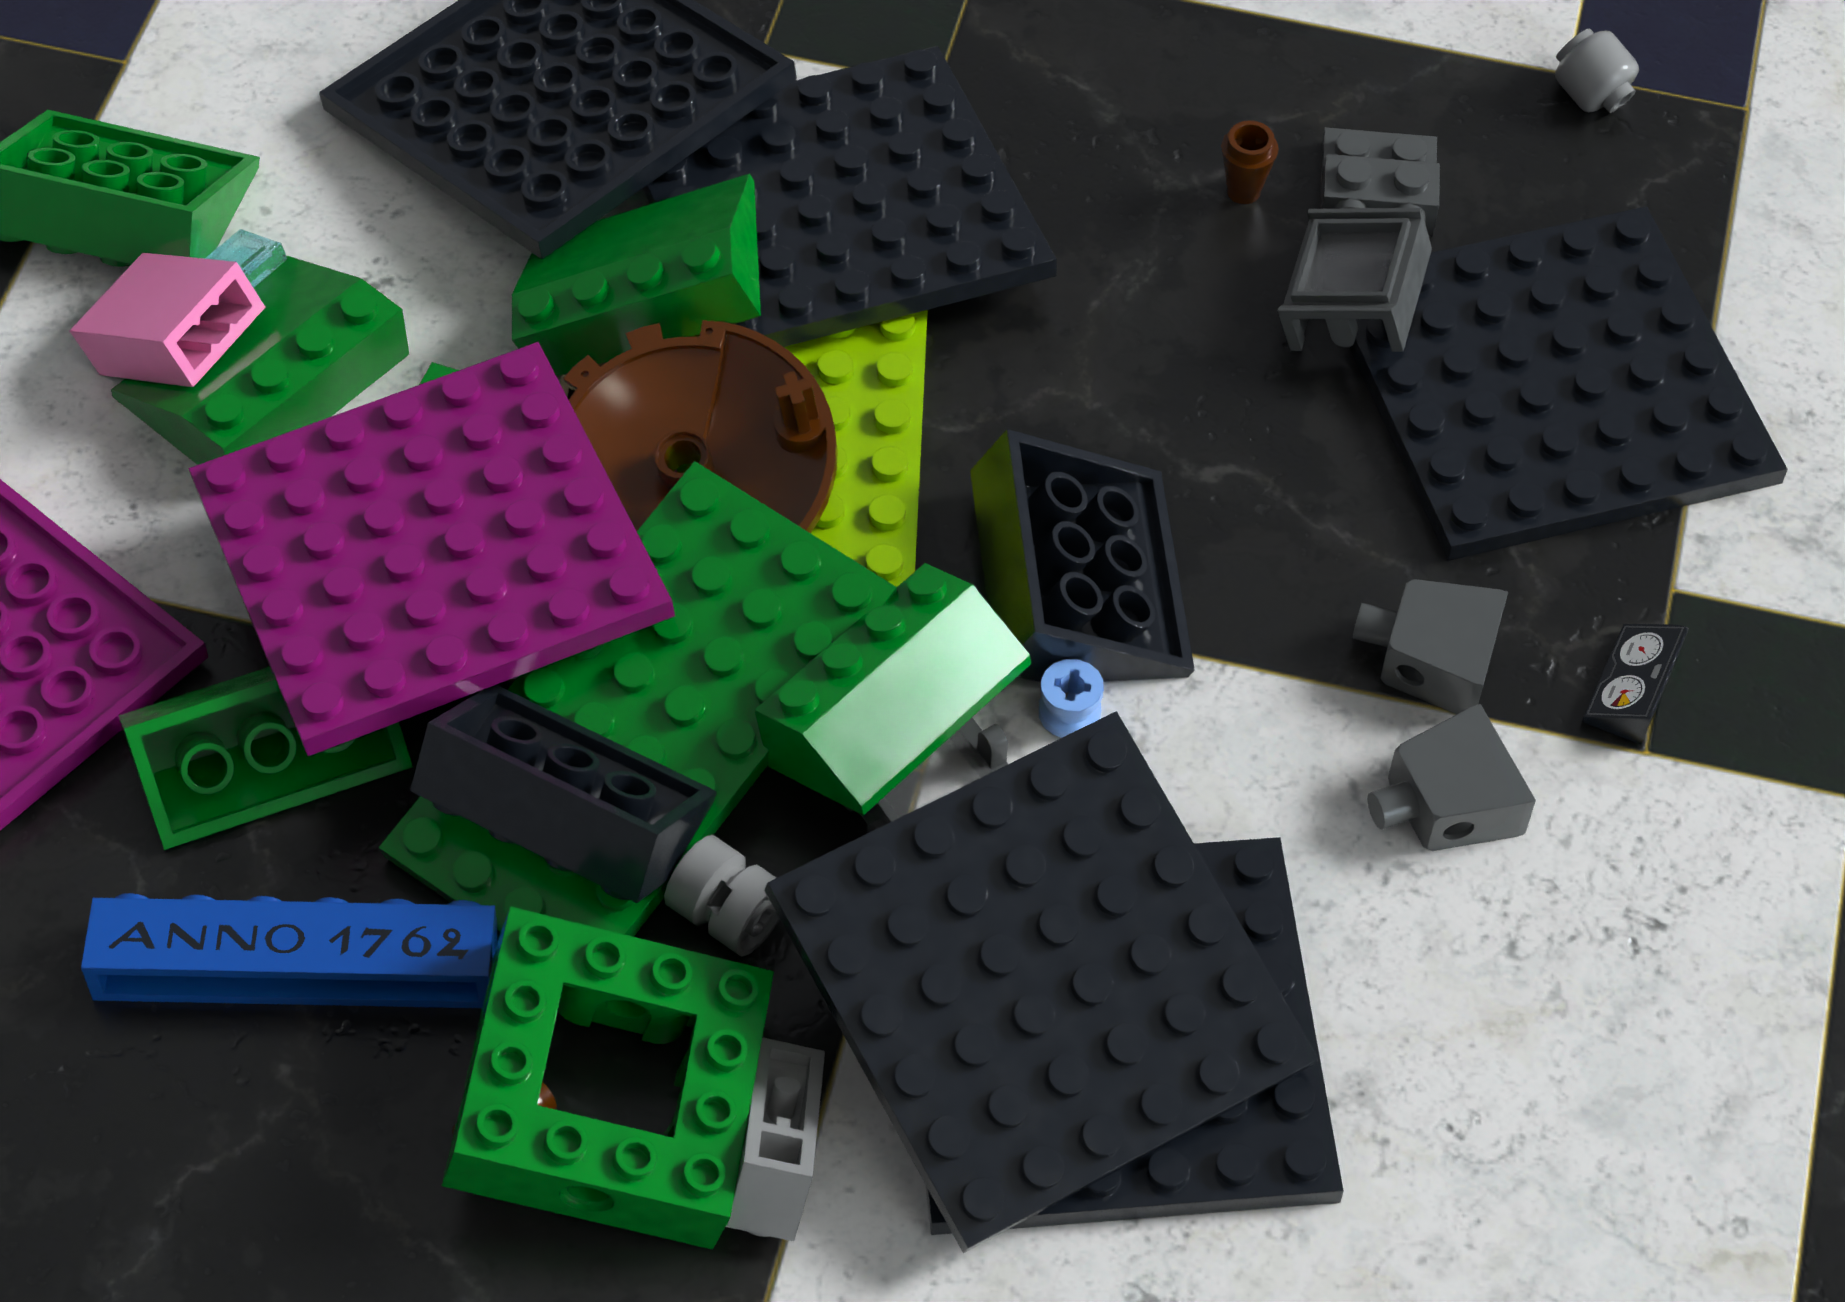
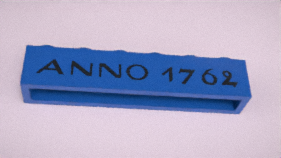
[81,893,499,1008]

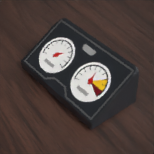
[1582,624,1689,745]

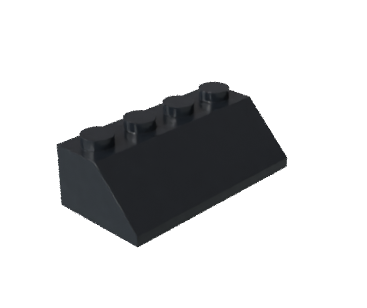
[410,685,717,903]

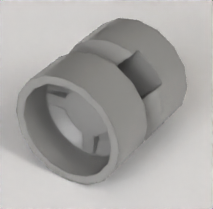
[664,835,780,957]

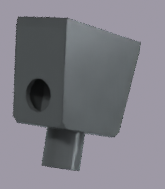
[1352,579,1508,715]
[1367,704,1536,851]

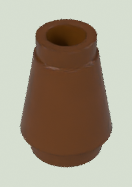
[1221,120,1279,204]

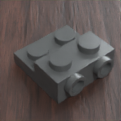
[1320,127,1440,236]

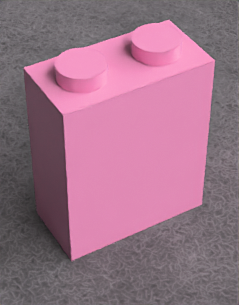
[69,253,265,387]

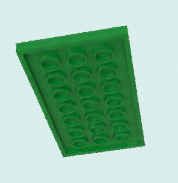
[378,461,897,937]

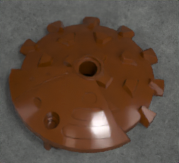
[563,320,838,533]

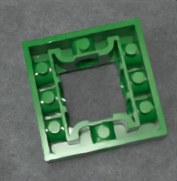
[441,906,774,1250]

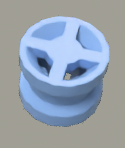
[1039,659,1104,738]

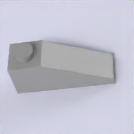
[726,1038,825,1241]

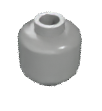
[1555,28,1639,113]

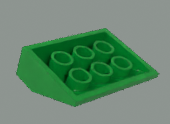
[0,110,260,267]
[512,173,761,377]
[111,256,410,465]

